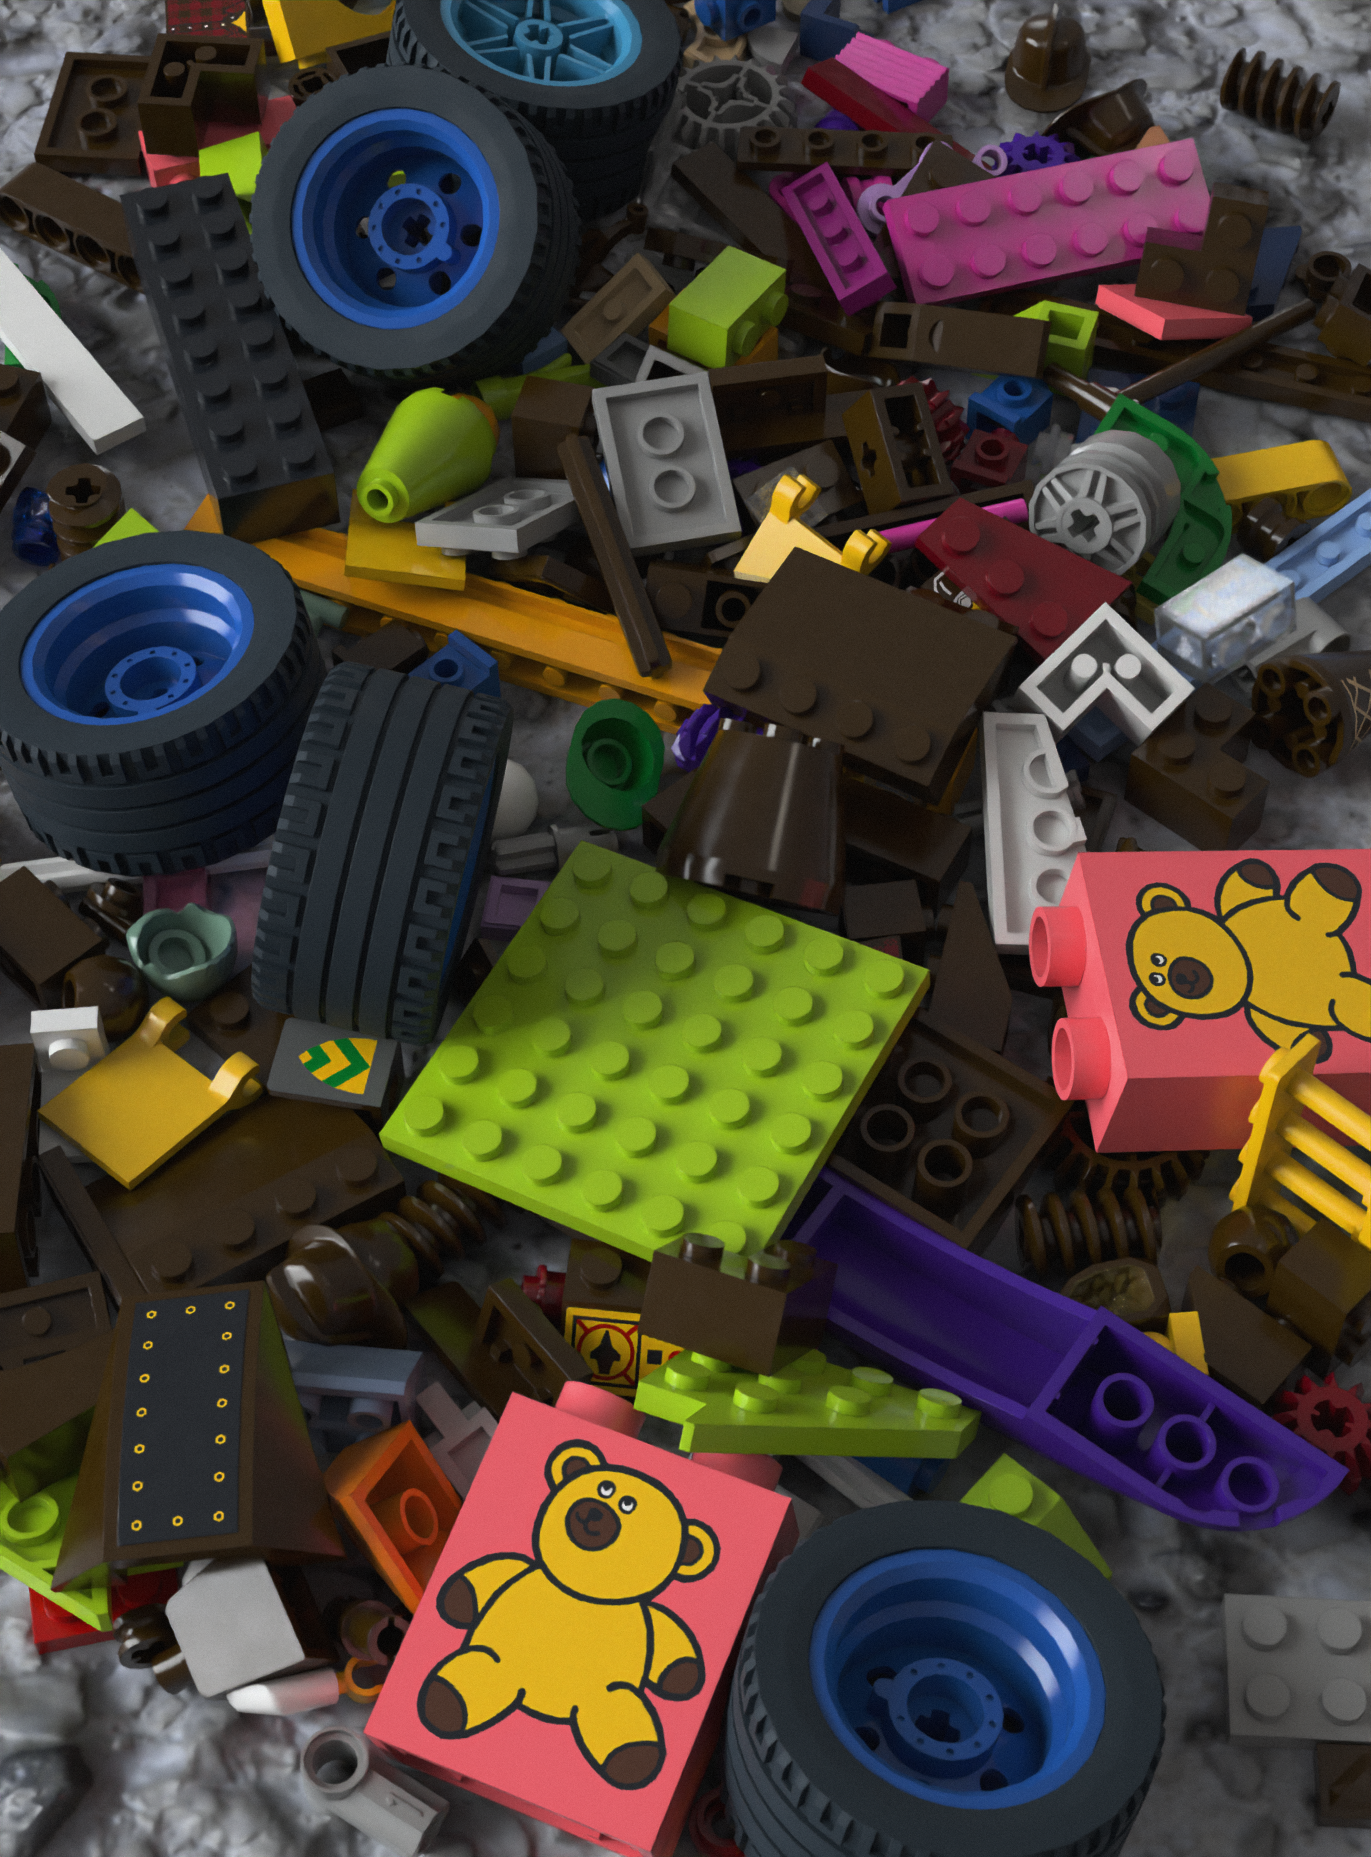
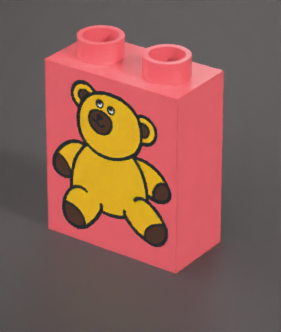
[1029,849,1371,1153]
[363,1381,800,1857]

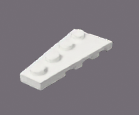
[978,712,1087,955]

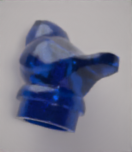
[11,486,61,566]

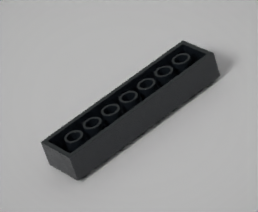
[120,173,341,544]

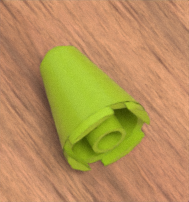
[356,387,496,523]

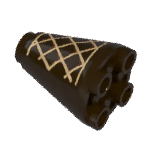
[1251,650,1371,778]

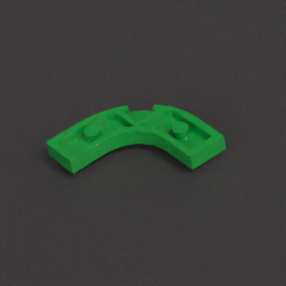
[1093,393,1232,620]

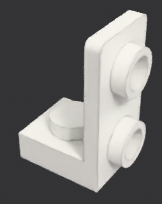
[30,1006,110,1163]

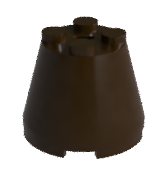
[655,718,847,917]

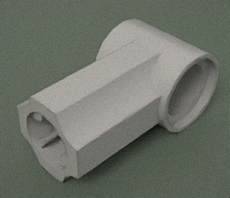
[1227,597,1353,700]
[300,1726,450,1857]

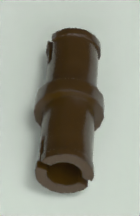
[322,1595,410,1666]

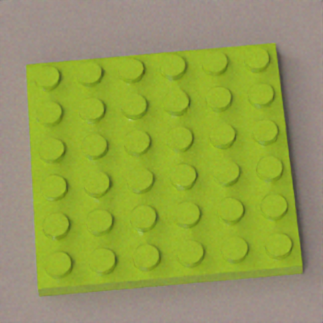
[379,840,930,1262]

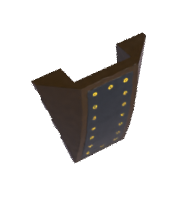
[50,1280,348,1593]

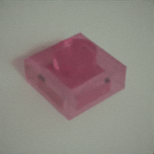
[143,866,212,915]

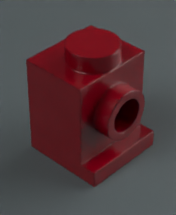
[948,428,1029,498]

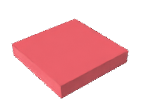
[1095,284,1253,340]

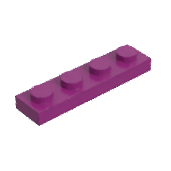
[781,162,897,317]

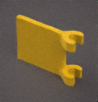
[734,474,892,579]
[344,488,466,591]
[37,996,263,1191]

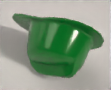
[566,698,665,831]

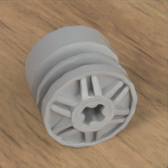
[1029,429,1181,576]

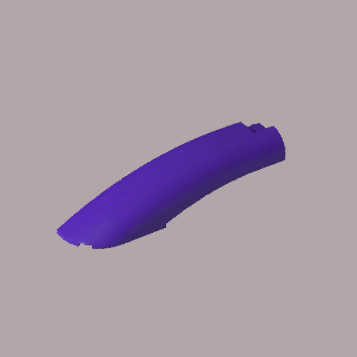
[780,1165,1349,1532]

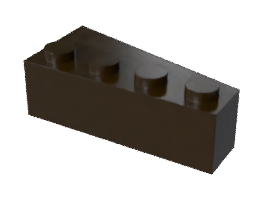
[0,1043,42,1294]

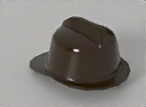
[1005,3,1092,113]
[1041,79,1156,158]
[266,1224,409,1350]

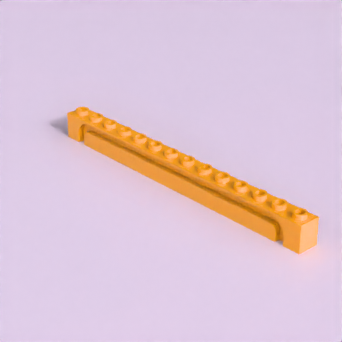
[184,494,978,816]

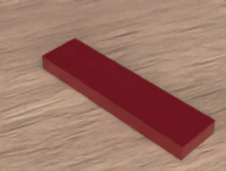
[801,57,992,170]

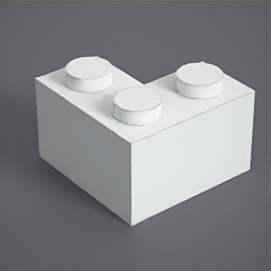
[1009,602,1195,747]

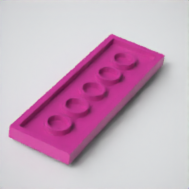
[882,138,1210,306]

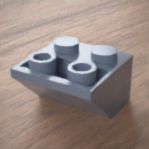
[284,1340,428,1457]

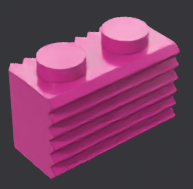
[835,32,949,122]

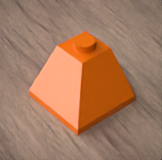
[323,1420,463,1616]

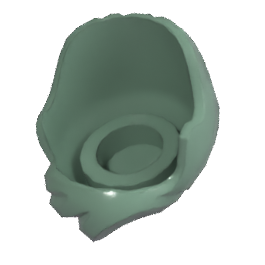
[126,902,238,1002]

